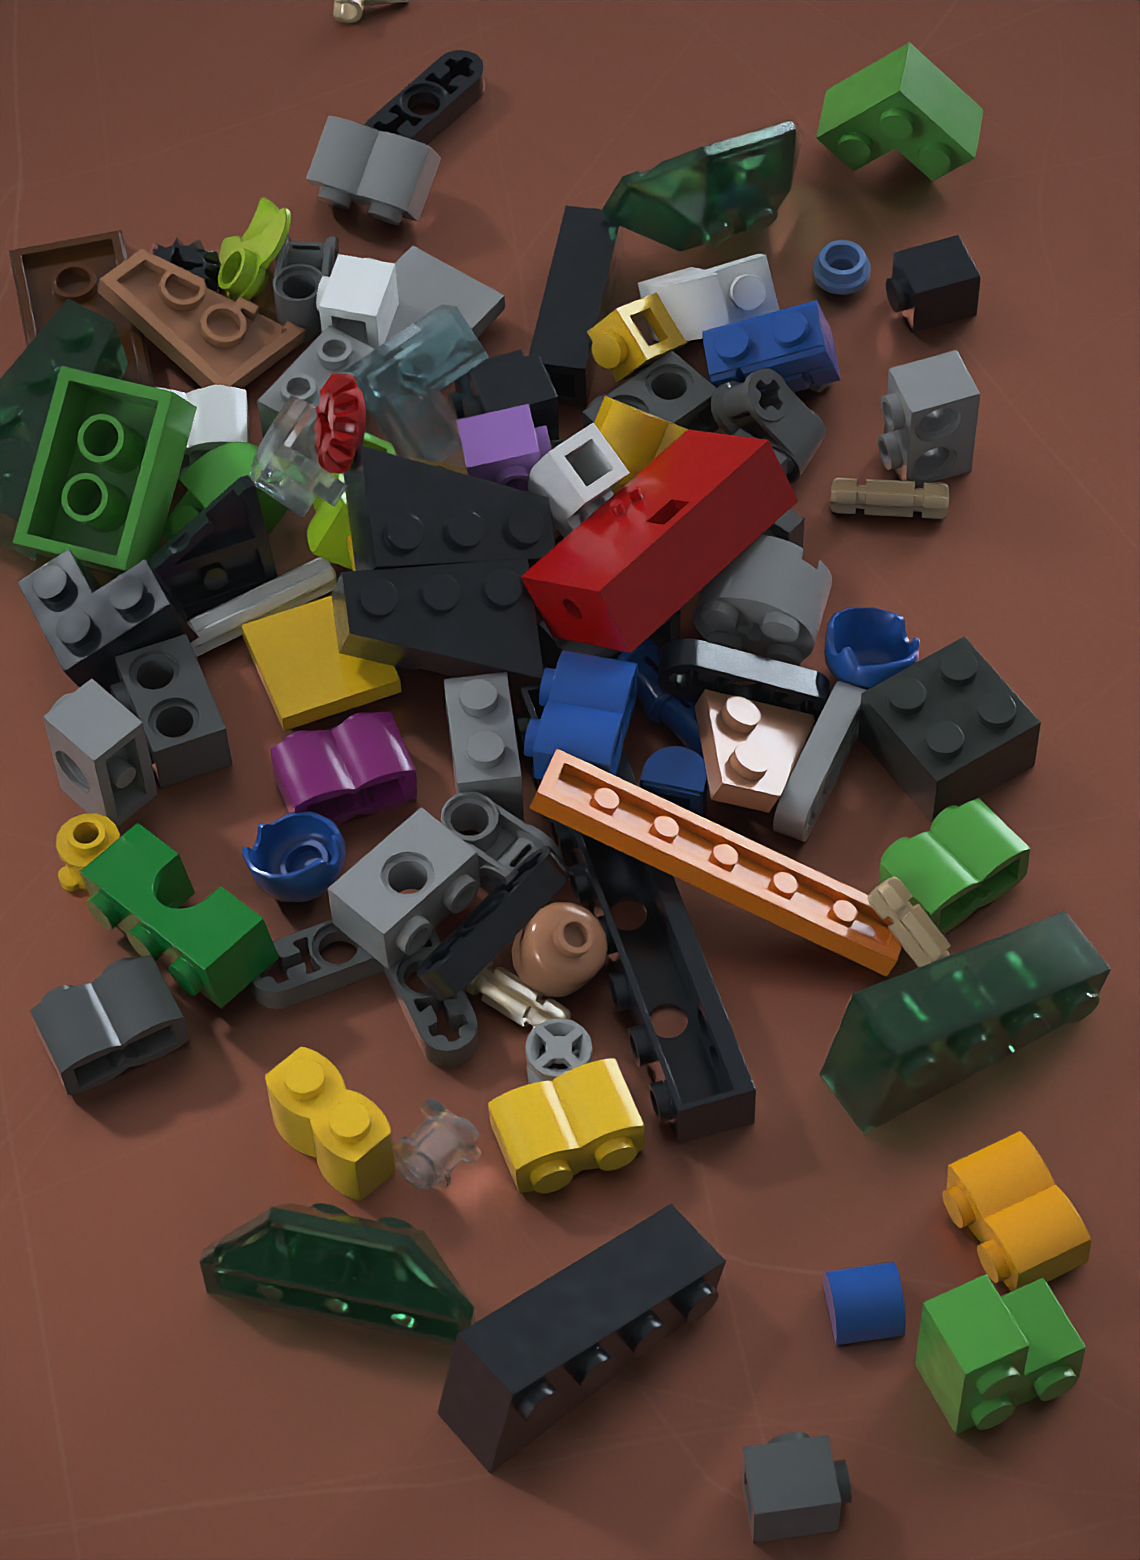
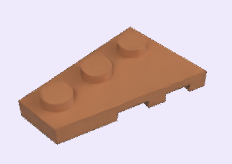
[98,249,306,389]

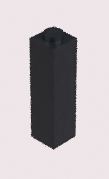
[529,206,623,407]

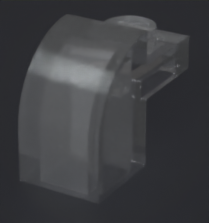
[250,395,348,518]

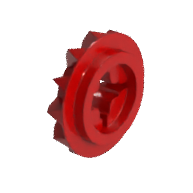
[313,374,366,474]

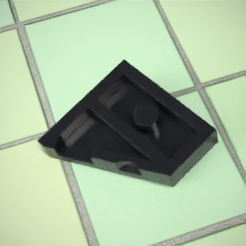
[146,475,278,616]

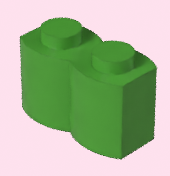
[878,799,1031,935]

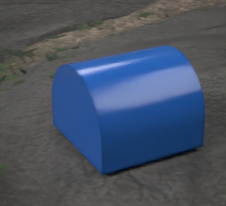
[640,746,707,818]
[823,1262,906,1345]

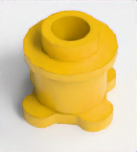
[56,813,120,892]

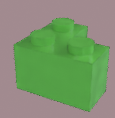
[816,42,984,181]
[915,1274,1086,1435]

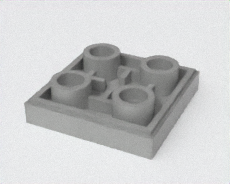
[381,245,505,381]

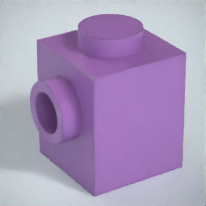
[456,404,552,492]

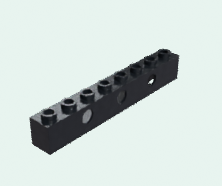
[513,682,756,1144]

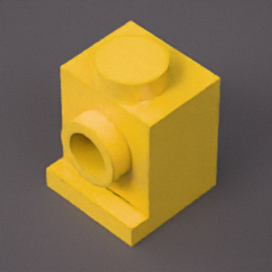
[587,292,688,382]

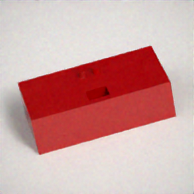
[521,429,798,653]

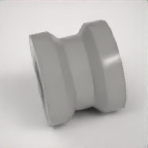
[525,1018,593,1084]

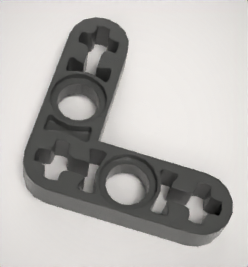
[250,919,479,1068]

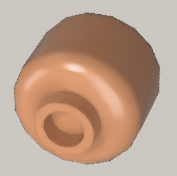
[511,902,608,997]

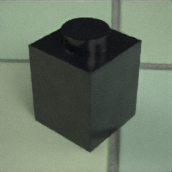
[886,235,981,333]

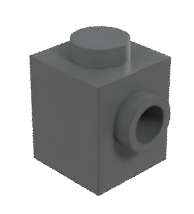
[741,1432,852,1543]

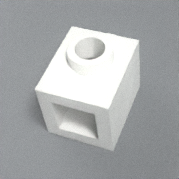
[316,254,399,355]

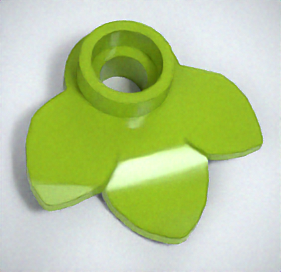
[218,197,291,302]

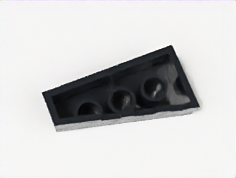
[437,1204,726,1474]

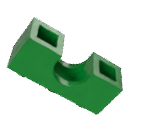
[80,823,279,1008]

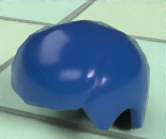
[824,607,920,690]
[242,811,347,902]

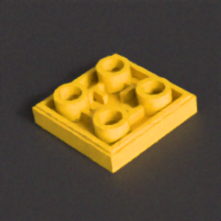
[241,595,402,731]

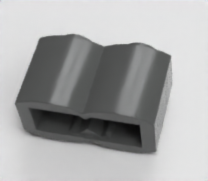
[30,955,190,1095]

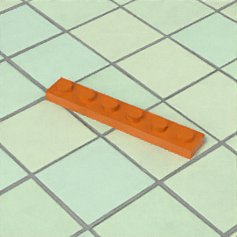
[529,749,902,977]

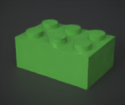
[13,366,197,575]

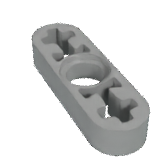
[773,681,867,842]

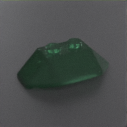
[601,120,804,252]
[199,1203,476,1346]

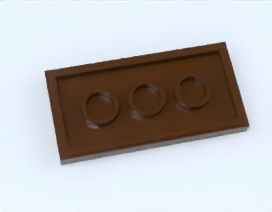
[9,230,155,430]

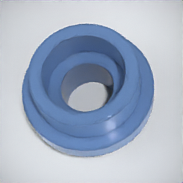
[813,240,871,295]

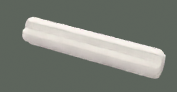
[190,557,337,657]

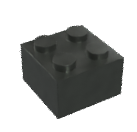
[858,636,1041,824]

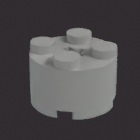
[693,535,833,666]

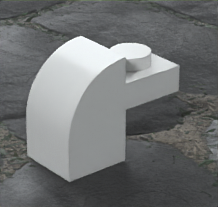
[637,254,779,342]
[528,423,630,538]

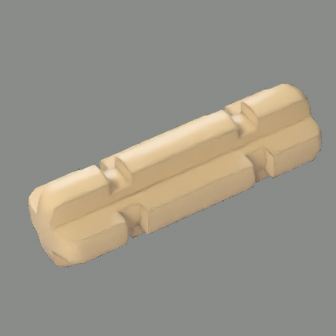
[830,478,949,519]
[868,876,971,996]
[463,960,571,1032]

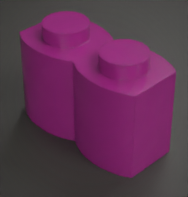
[270,712,417,826]

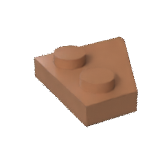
[694,689,815,813]

